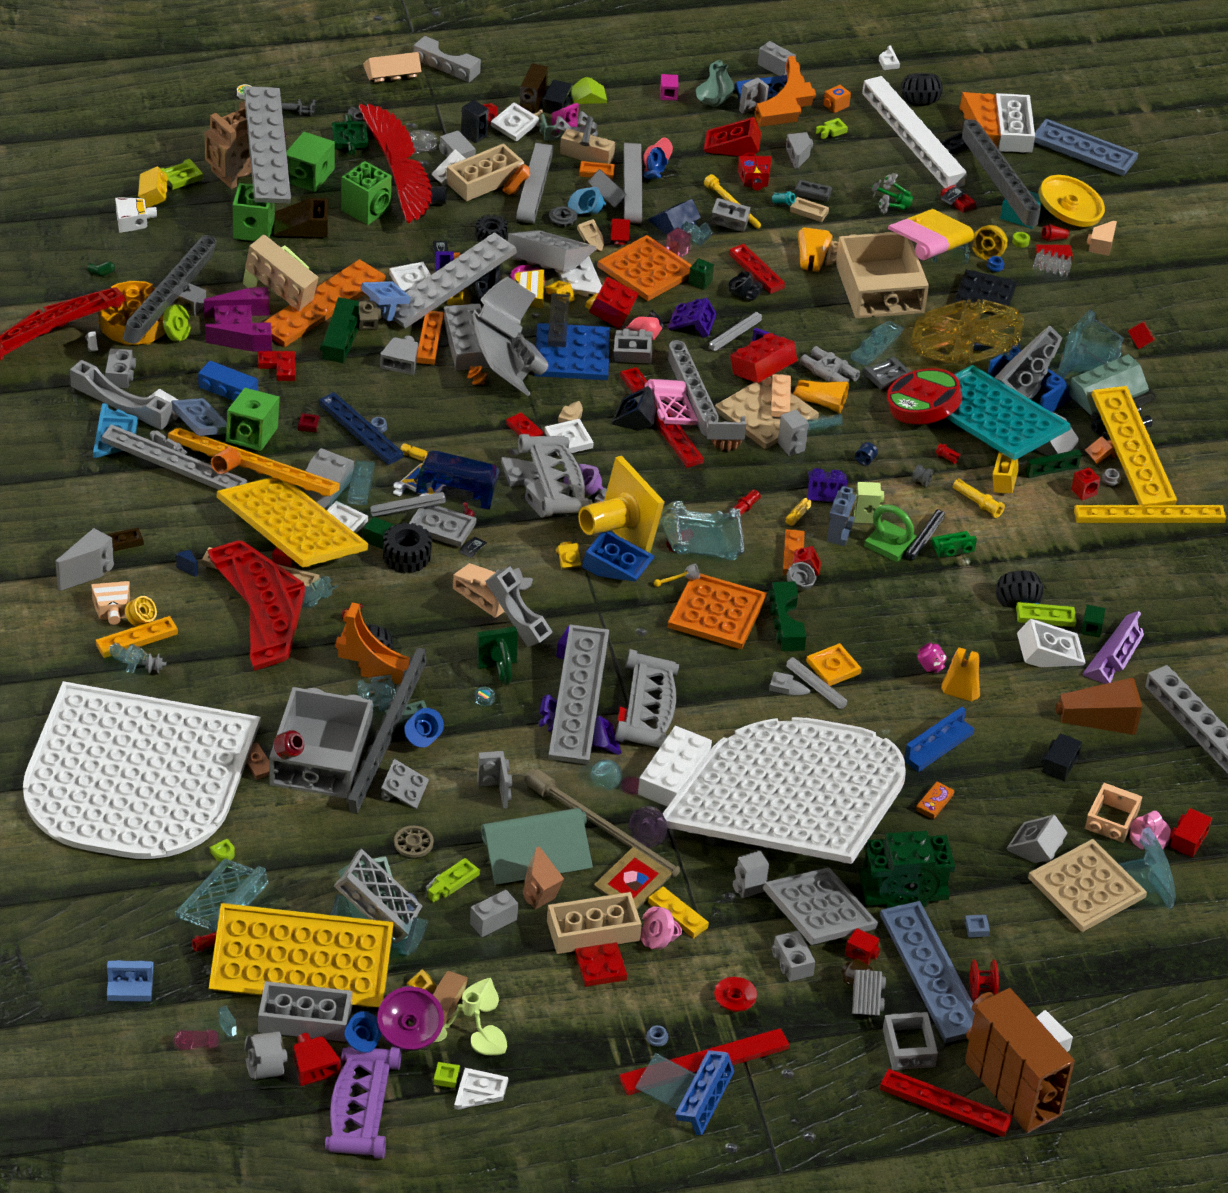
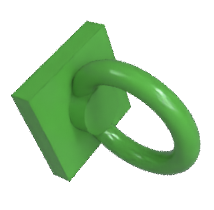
[864,504,917,562]

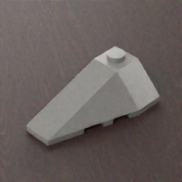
[995,326,1062,400]

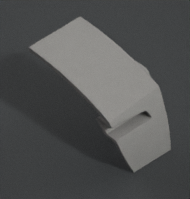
[473,276,548,396]

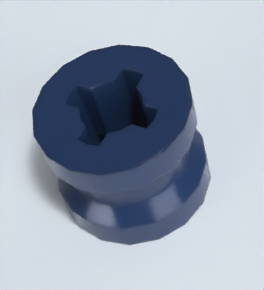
[855,442,878,466]

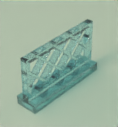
[175,859,268,933]

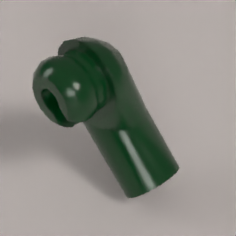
[87,261,115,276]

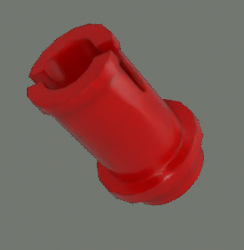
[935,444,960,464]
[192,931,217,952]

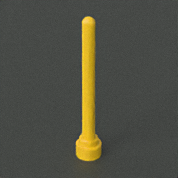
[704,174,761,229]

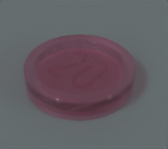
[621,777,639,794]

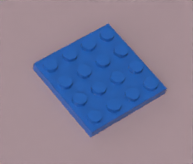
[535,323,610,380]

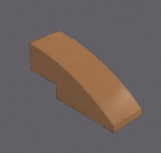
[433,971,468,1028]

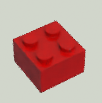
[589,276,639,329]

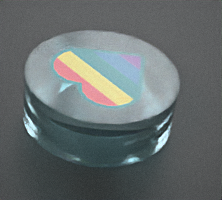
[474,687,495,706]

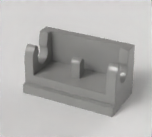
[706,416,746,440]

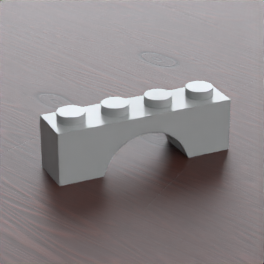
[413,36,481,82]
[485,566,553,647]

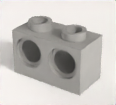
[711,198,750,232]
[105,349,136,388]
[772,930,815,982]

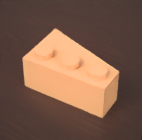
[453,563,505,618]

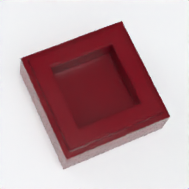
[298,413,320,433]

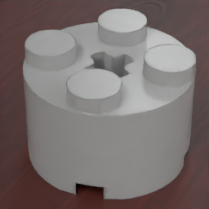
[245,1031,287,1079]

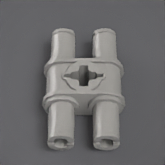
[800,346,860,383]

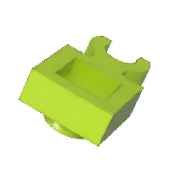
[816,118,848,139]

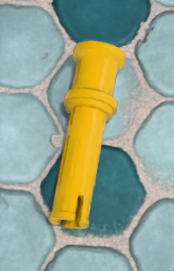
[953,478,1005,518]

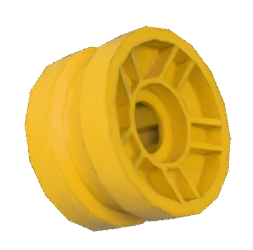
[125,596,157,627]

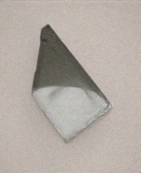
[442,480,482,501]

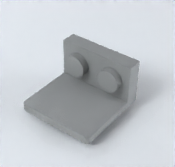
[477,751,512,809]

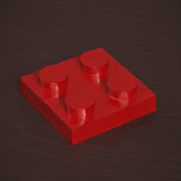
[575,942,627,987]

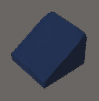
[176,550,198,577]

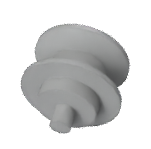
[142,653,166,674]

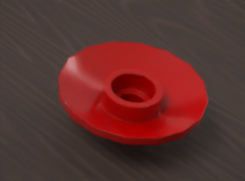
[714,976,757,1012]

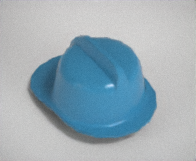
[568,187,606,215]

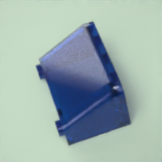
[416,450,500,510]

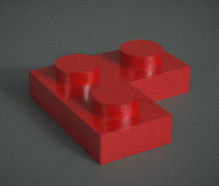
[258,351,295,381]

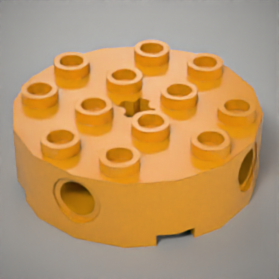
[98,281,171,346]

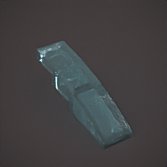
[850,321,904,366]
[348,460,375,505]
[1140,827,1176,909]

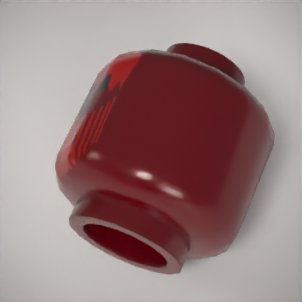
[273,730,305,759]

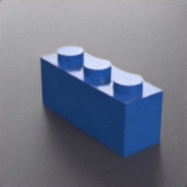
[198,361,258,401]

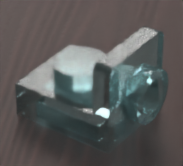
[682,221,712,246]

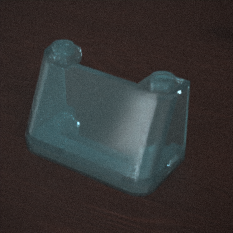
[659,501,745,560]

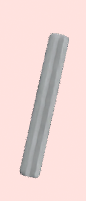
[709,312,762,351]
[370,492,446,517]
[786,657,847,709]

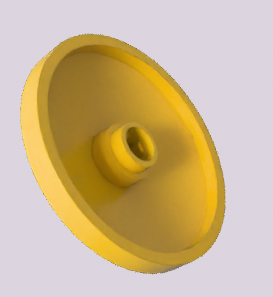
[1038,175,1105,227]

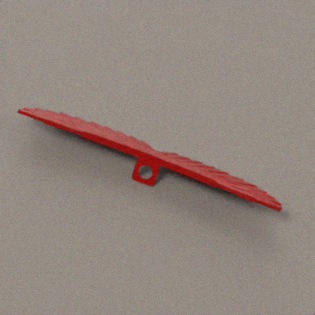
[359,104,432,223]

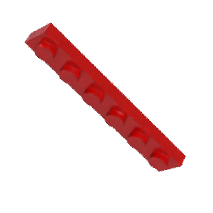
[880,1069,1013,1137]

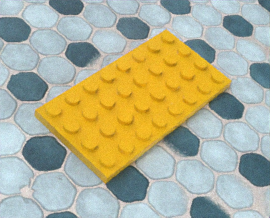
[217,477,368,567]
[209,903,394,1009]

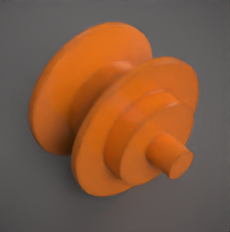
[467,366,487,385]

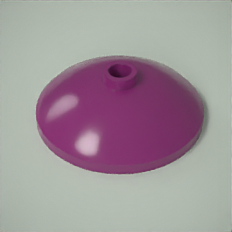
[377,987,444,1050]

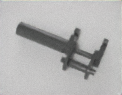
[281,99,315,116]

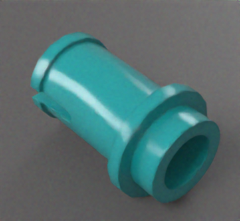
[772,191,796,205]

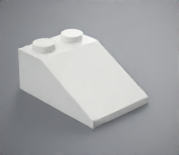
[1017,619,1085,667]

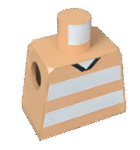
[91,581,130,625]

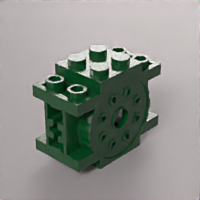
[859,831,955,909]

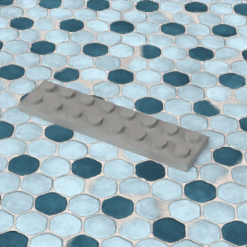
[244,86,291,204]
[394,233,517,328]
[548,624,609,765]

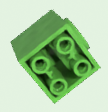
[286,132,335,192]
[341,161,392,225]
[233,183,275,241]
[226,388,280,451]

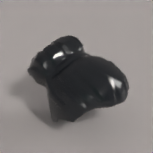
[728,271,763,302]

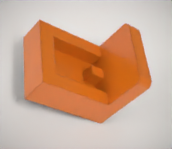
[1085,436,1117,464]

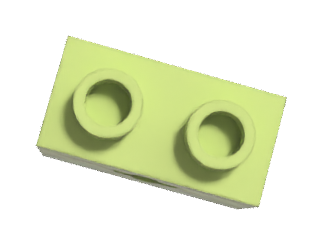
[854,482,884,523]

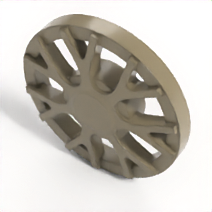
[394,825,434,858]

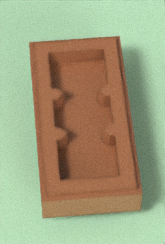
[246,742,270,780]

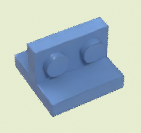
[361,281,411,321]
[107,960,154,1001]

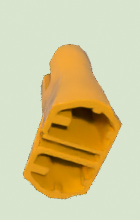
[798,227,833,272]
[793,380,849,414]
[941,647,980,702]

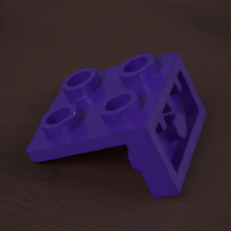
[668,298,717,338]
[807,468,847,502]

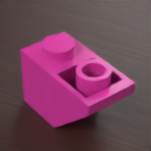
[551,103,579,134]

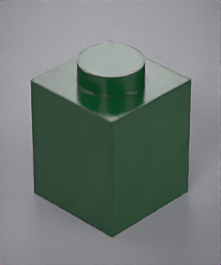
[688,258,714,290]
[363,517,394,549]
[1081,604,1106,638]

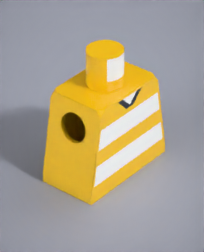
[515,270,544,308]

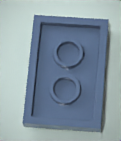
[171,398,227,436]

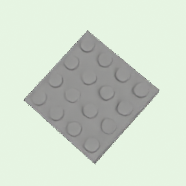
[763,868,878,945]

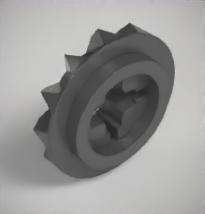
[549,206,577,227]

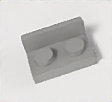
[739,78,769,114]

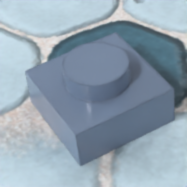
[964,915,990,937]

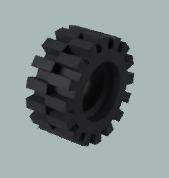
[476,214,508,242]

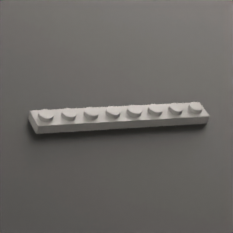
[102,425,247,490]

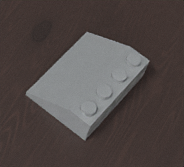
[508,230,597,273]

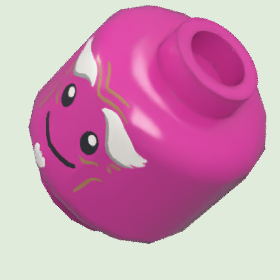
[917,642,947,673]

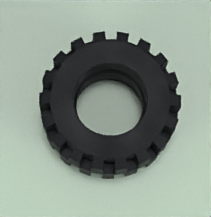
[383,522,432,573]

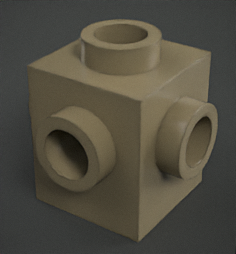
[359,300,381,330]

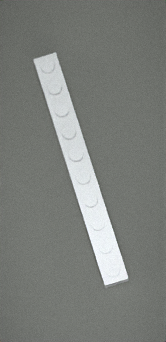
[862,76,967,188]

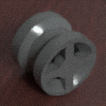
[912,464,933,487]

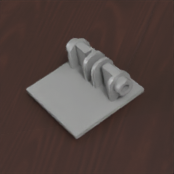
[381,759,429,809]

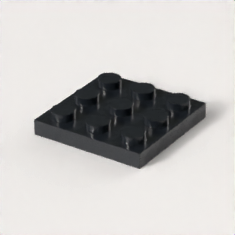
[953,269,1017,319]

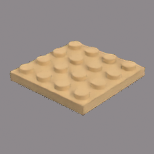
[714,377,819,450]
[1028,839,1147,932]

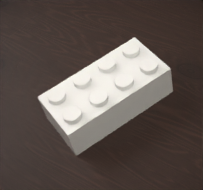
[996,93,1035,153]
[638,726,712,807]

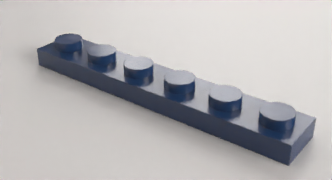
[319,392,403,465]

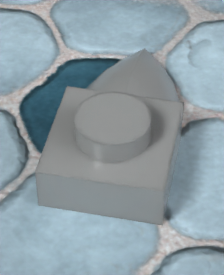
[769,671,810,695]

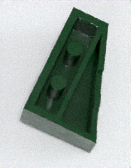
[320,297,359,363]

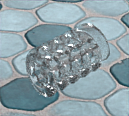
[1033,249,1072,278]

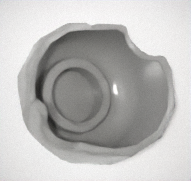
[787,562,816,591]

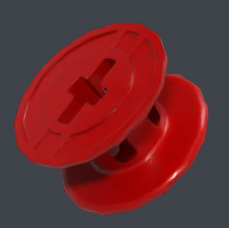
[970,959,999,1002]

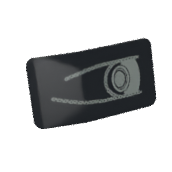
[941,186,966,204]
[433,241,448,257]
[460,537,487,558]

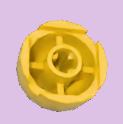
[972,225,1008,261]

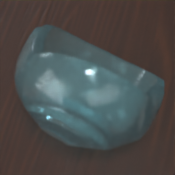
[590,760,623,790]

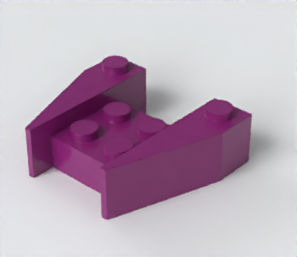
[204,287,272,352]

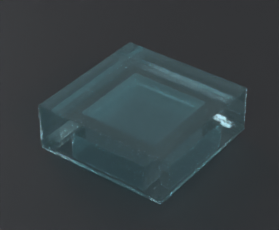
[218,1006,236,1037]

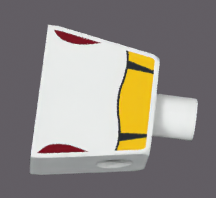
[115,198,157,233]

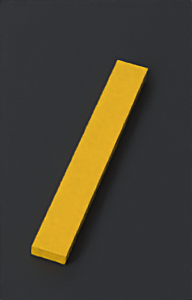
[1074,505,1226,523]

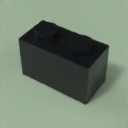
[541,80,573,114]
[461,100,489,143]
[1041,733,1082,781]

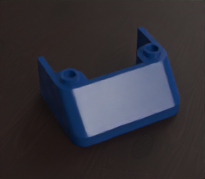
[988,348,1072,412]

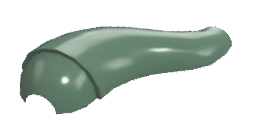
[696,60,734,107]

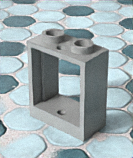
[883,1012,938,1070]

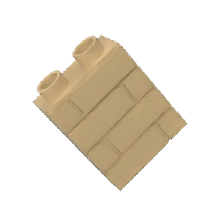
[836,232,929,318]

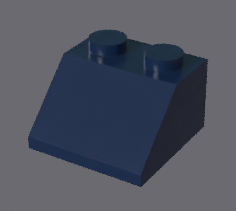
[648,199,701,235]

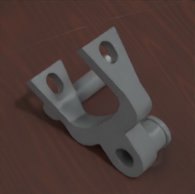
[555,111,598,146]

